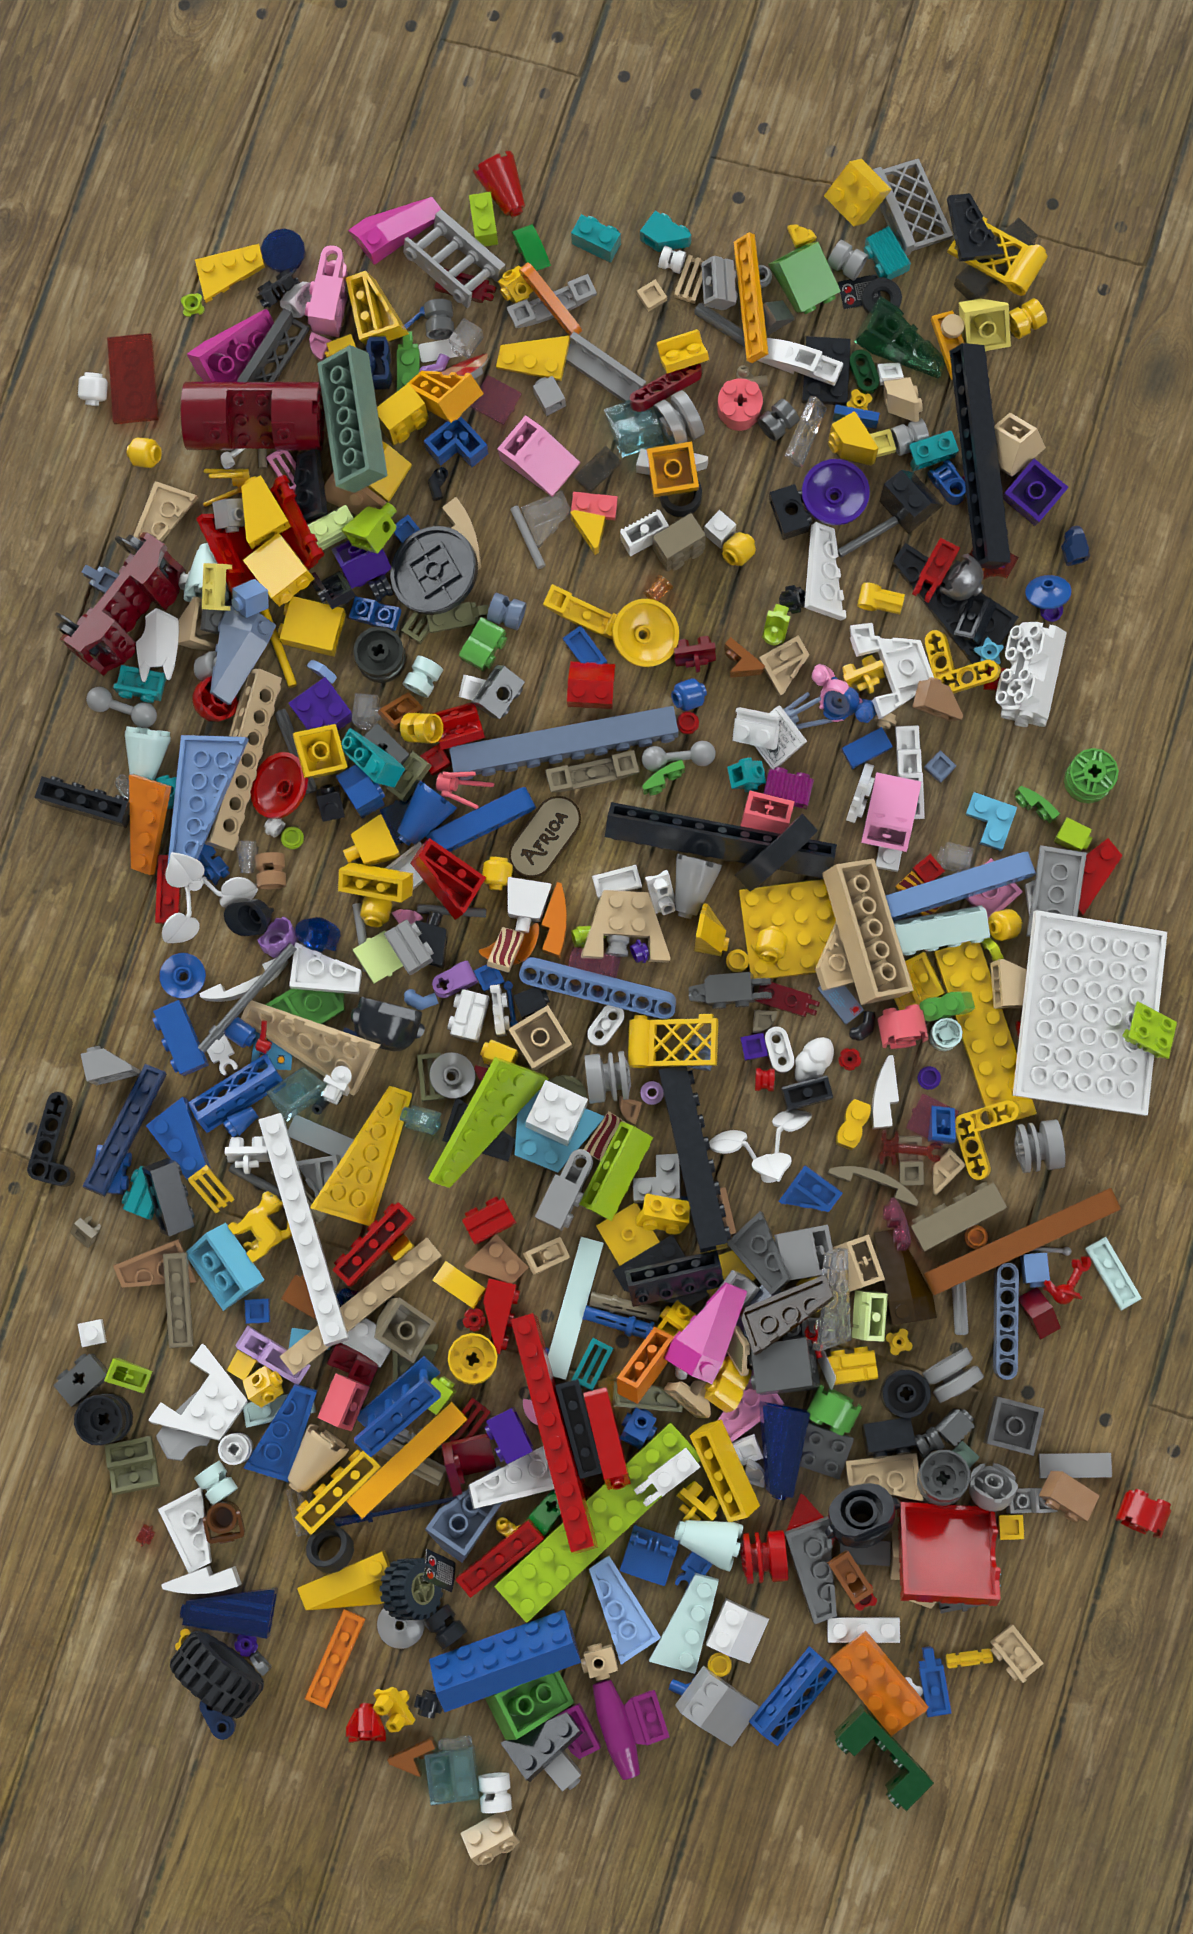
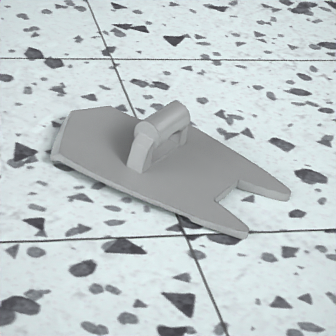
[156,1390,210,1461]

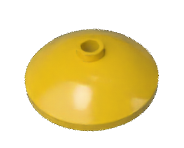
[612,599,679,667]

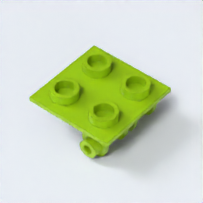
[1122,1001,1177,1059]

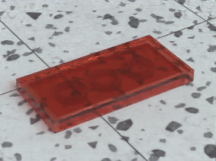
[107,333,159,424]

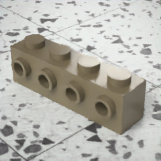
[909,1181,1007,1252]

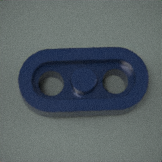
[199,1701,236,1740]

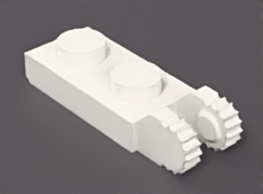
[634,1447,700,1507]

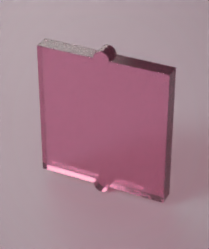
[470,375,522,425]
[906,1094,959,1146]

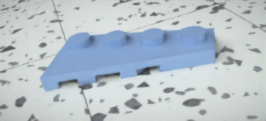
[589,1555,661,1664]

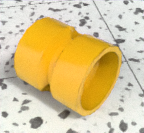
[1009,298,1047,339]
[400,713,443,743]

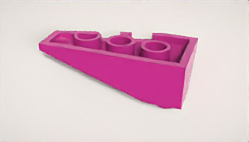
[348,197,441,265]
[187,309,274,382]
[664,1282,747,1384]

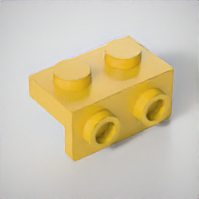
[636,1194,690,1234]

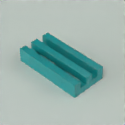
[572,1338,613,1390]

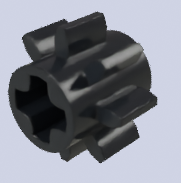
[779,585,806,614]
[414,1689,443,1718]

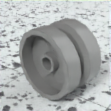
[653,390,705,445]
[922,1347,984,1403]

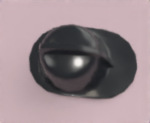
[224,899,274,936]

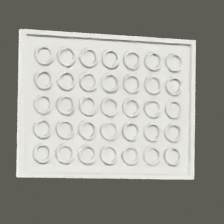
[1013,910,1167,1116]

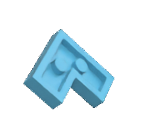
[966,792,1017,851]

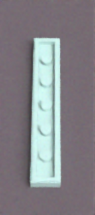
[548,1237,604,1380]

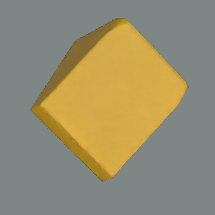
[388,1234,415,1261]
[227,1349,258,1380]

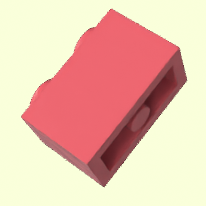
[317,1374,370,1431]

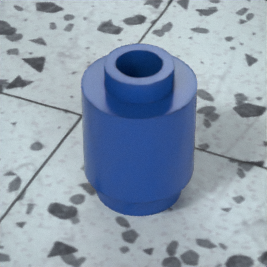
[224,1017,257,1048]

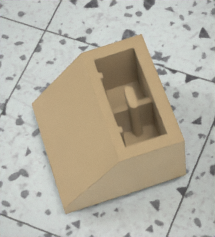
[994,413,1046,477]
[830,1235,885,1296]

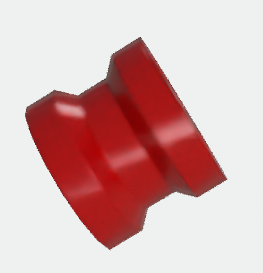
[755,1068,775,1092]

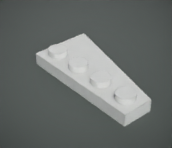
[804,522,846,620]
[468,1446,555,1509]

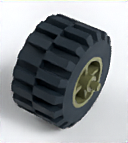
[380,1558,443,1620]

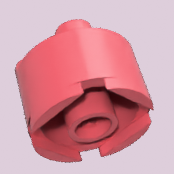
[717,378,763,431]
[878,1005,929,1049]

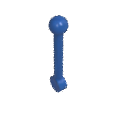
[397,306,425,339]
[504,981,518,1027]

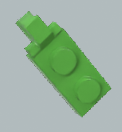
[397,331,420,391]

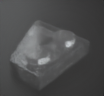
[521,490,571,548]

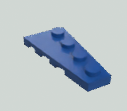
[244,1384,317,1482]

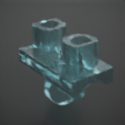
[400,1106,442,1135]

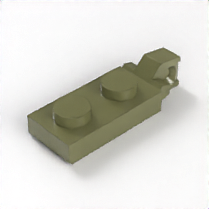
[426,602,489,633]

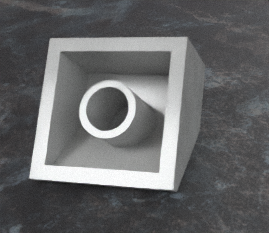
[81,1046,140,1086]

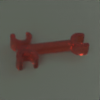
[879,1130,941,1165]

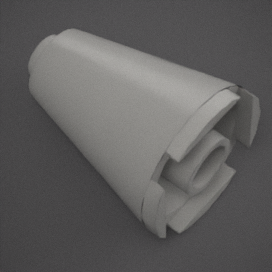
[675,854,722,919]

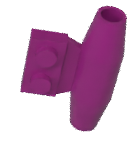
[593,1679,670,1780]

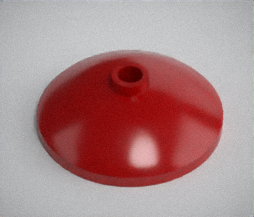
[250,752,308,819]

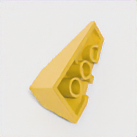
[297,1550,390,1610]

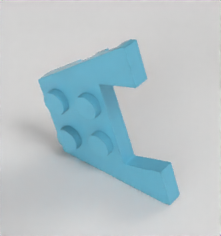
[515,1090,604,1173]

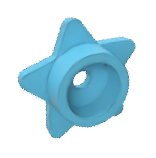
[974,637,1004,664]

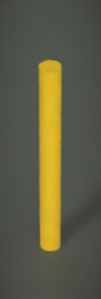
[260,609,297,688]

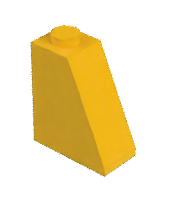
[241,475,291,549]

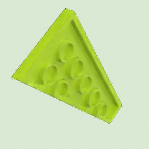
[428,1057,549,1188]

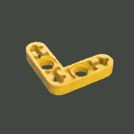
[925,630,1001,694]
[955,1100,1021,1180]

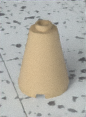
[288,1424,349,1493]

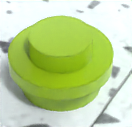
[281,827,304,850]

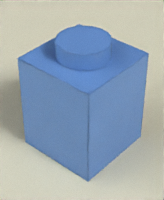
[232,579,269,618]
[1020,1253,1050,1288]

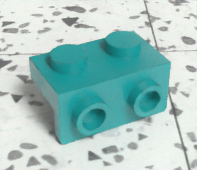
[113,665,166,703]

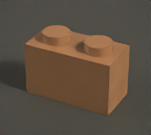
[1039,1471,1099,1523]

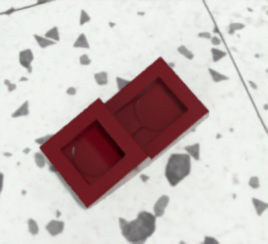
[327,1343,379,1386]

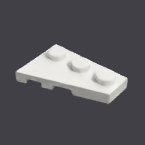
[289,942,362,994]
[158,1488,212,1574]

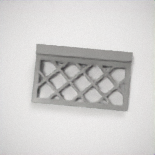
[873,158,953,256]

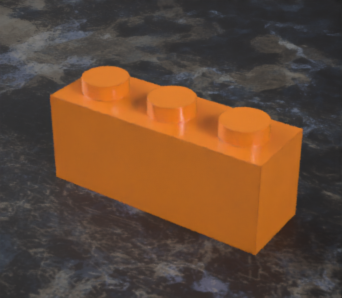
[617,1327,674,1404]

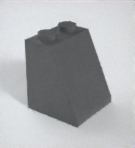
[748,1338,820,1395]

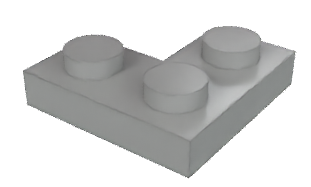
[633,1154,681,1203]

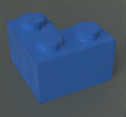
[424,416,489,468]
[336,764,385,818]

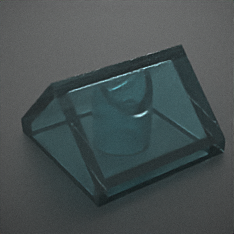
[266,1067,326,1121]

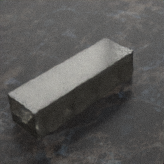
[954,217,1038,301]

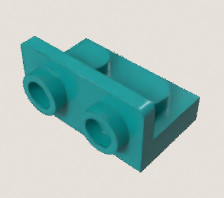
[909,431,959,472]

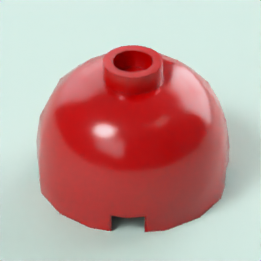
[192,676,239,722]

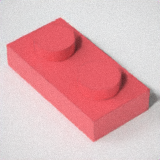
[571,492,618,521]

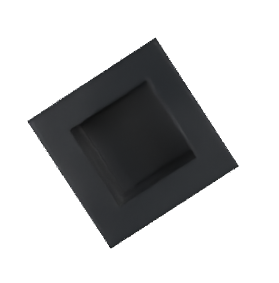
[513,987,550,1020]

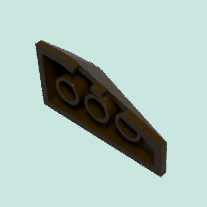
[874,1229,937,1326]

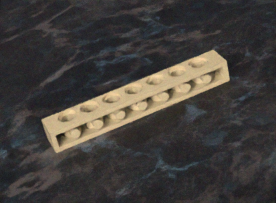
[204,669,282,851]

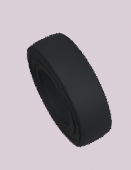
[862,278,902,320]

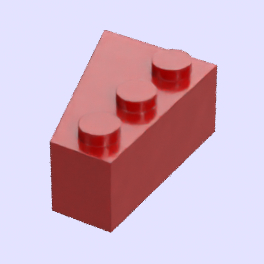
[410,838,486,920]

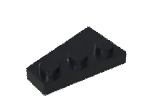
[294,449,328,522]
[442,1098,516,1162]

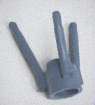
[783,692,833,729]

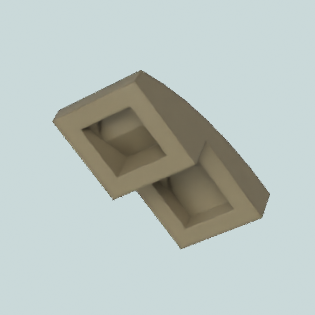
[898,1136,924,1185]

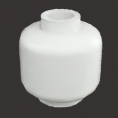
[78,372,108,406]

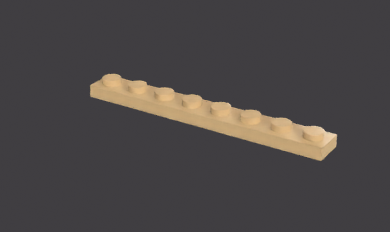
[279,1238,442,1376]

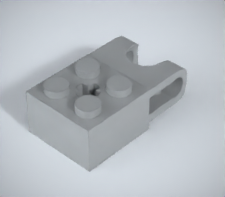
[535,1149,593,1231]

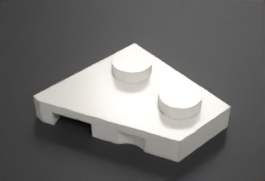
[490,985,510,1037]

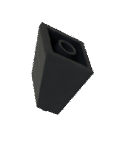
[879,470,943,534]

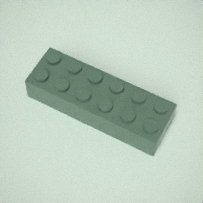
[317,345,388,493]

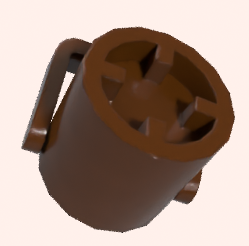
[203,1501,245,1544]

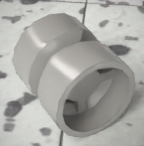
[827,239,868,281]
[891,418,929,456]

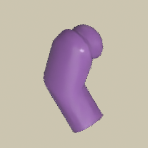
[419,353,450,372]

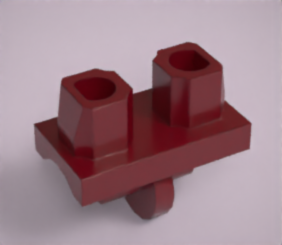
[674,636,716,673]

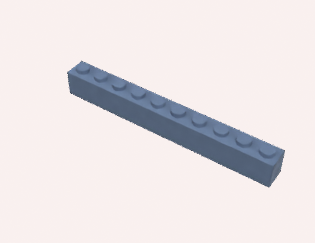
[449,706,678,780]

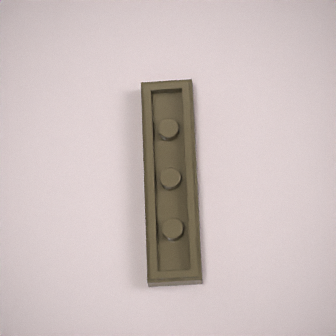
[163,1252,194,1348]

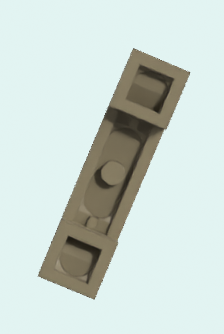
[545,750,639,793]
[827,1166,919,1207]

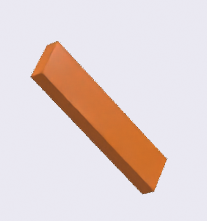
[305,1609,366,1709]

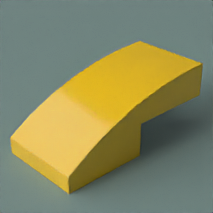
[433,1261,486,1309]

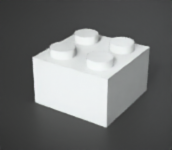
[525,1080,588,1146]

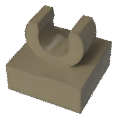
[70,1216,101,1248]

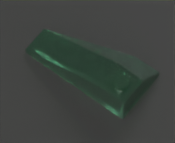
[854,296,945,379]

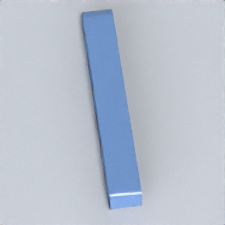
[886,852,1036,921]
[519,957,676,1019]

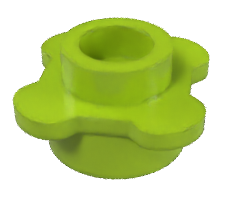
[181,293,205,317]

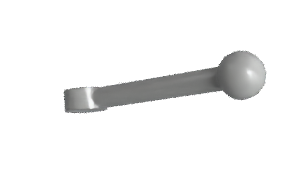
[1027,1247,1072,1256]

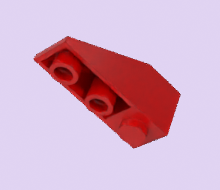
[483,1278,520,1354]

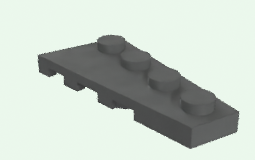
[784,1516,837,1624]

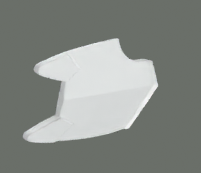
[136,608,179,682]

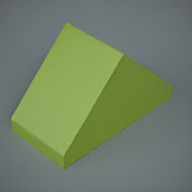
[104,1358,153,1393]

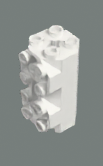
[995,622,1067,727]

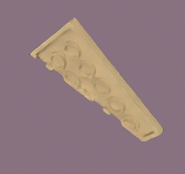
[241,1000,380,1096]

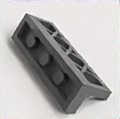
[237,308,309,382]

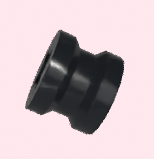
[368,575,394,602]

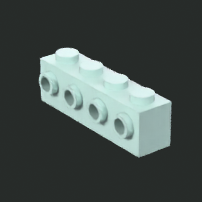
[893,905,990,955]

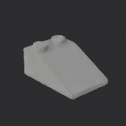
[675,1666,760,1747]

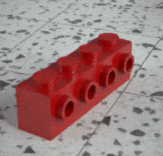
[332,1202,417,1287]

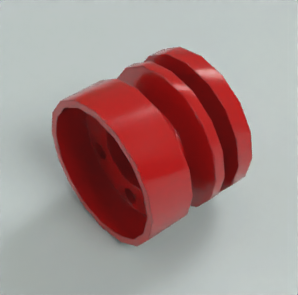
[740,1530,788,1584]

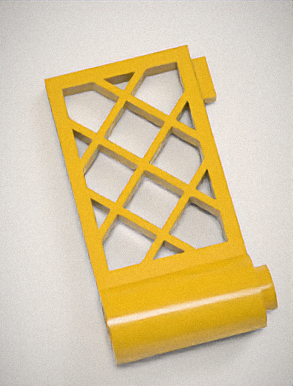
[947,217,1048,296]
[628,1014,718,1068]

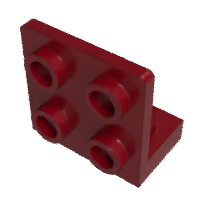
[442,1434,496,1496]

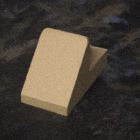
[523,1237,571,1275]
[664,1381,711,1418]

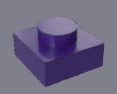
[740,1033,768,1061]

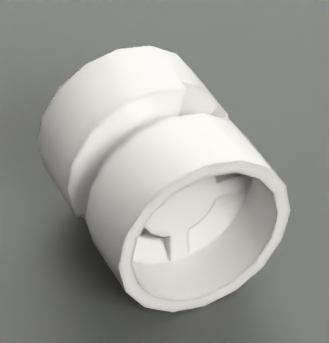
[218,1433,254,1465]
[478,1772,512,1813]

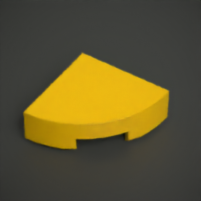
[787,224,816,248]

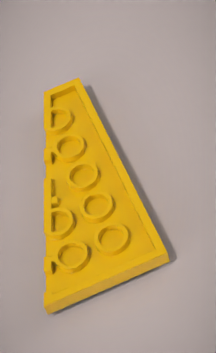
[310,1086,413,1226]

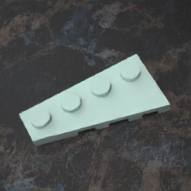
[649,1573,719,1674]

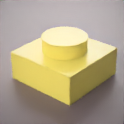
[870,429,896,457]

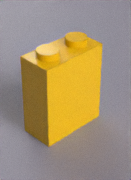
[243,532,315,607]
[278,596,346,657]

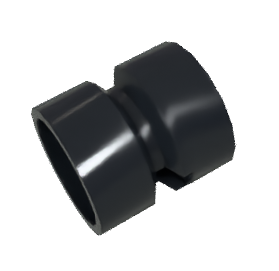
[423,1603,468,1650]

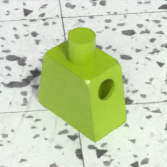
[342,502,397,554]

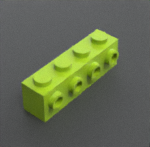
[579,1121,653,1221]

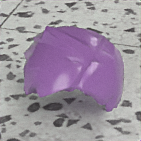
[258,917,297,958]

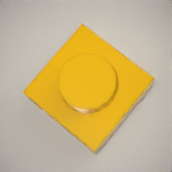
[998,1514,1024,1540]

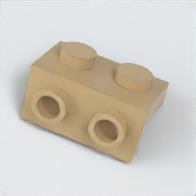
[990,1624,1044,1683]
[460,1812,520,1866]

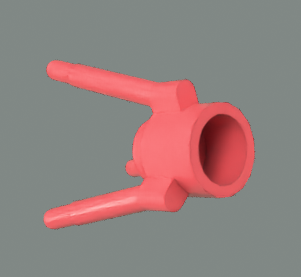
[436,772,494,809]

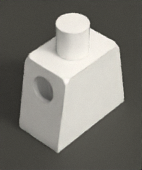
[508,877,552,933]

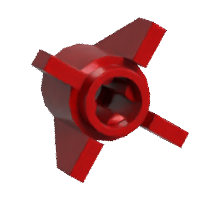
[346,1703,386,1743]

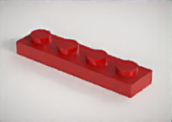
[455,1519,544,1598]

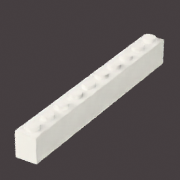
[259,1113,349,1347]

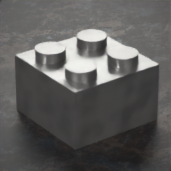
[983,1396,1044,1456]

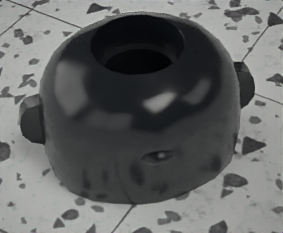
[351,997,425,1052]
[825,1483,901,1549]

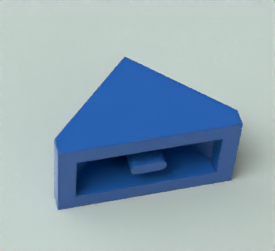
[928,1106,956,1144]

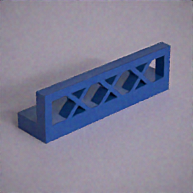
[188,1054,285,1133]
[749,1646,838,1746]

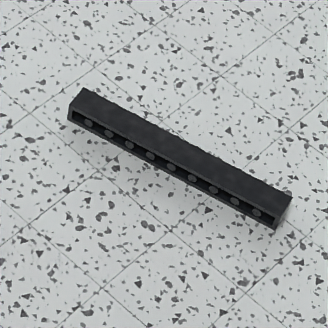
[950,343,1011,569]
[605,802,837,878]

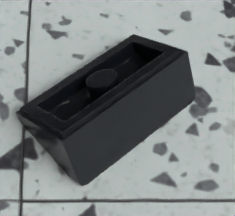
[954,595,996,644]

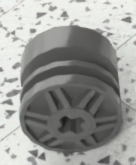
[917,1450,970,1506]

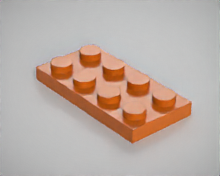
[829,1631,928,1736]

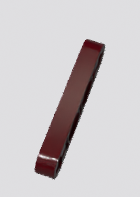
[630,363,702,412]

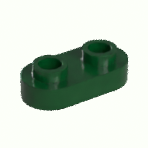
[849,349,879,394]

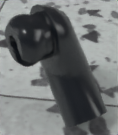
[428,467,448,501]

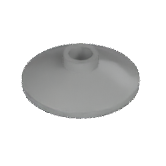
[429,1052,475,1099]
[377,1608,425,1649]

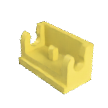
[202,563,232,611]

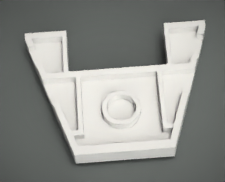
[850,634,934,719]
[149,1344,248,1441]

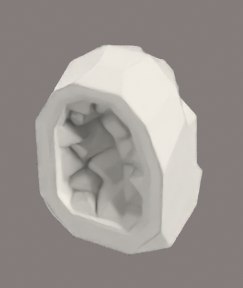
[280,282,312,318]

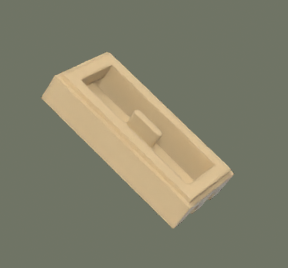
[674,255,704,304]

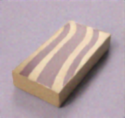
[487,927,524,972]
[583,1111,628,1162]

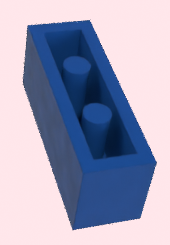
[153,1000,209,1076]

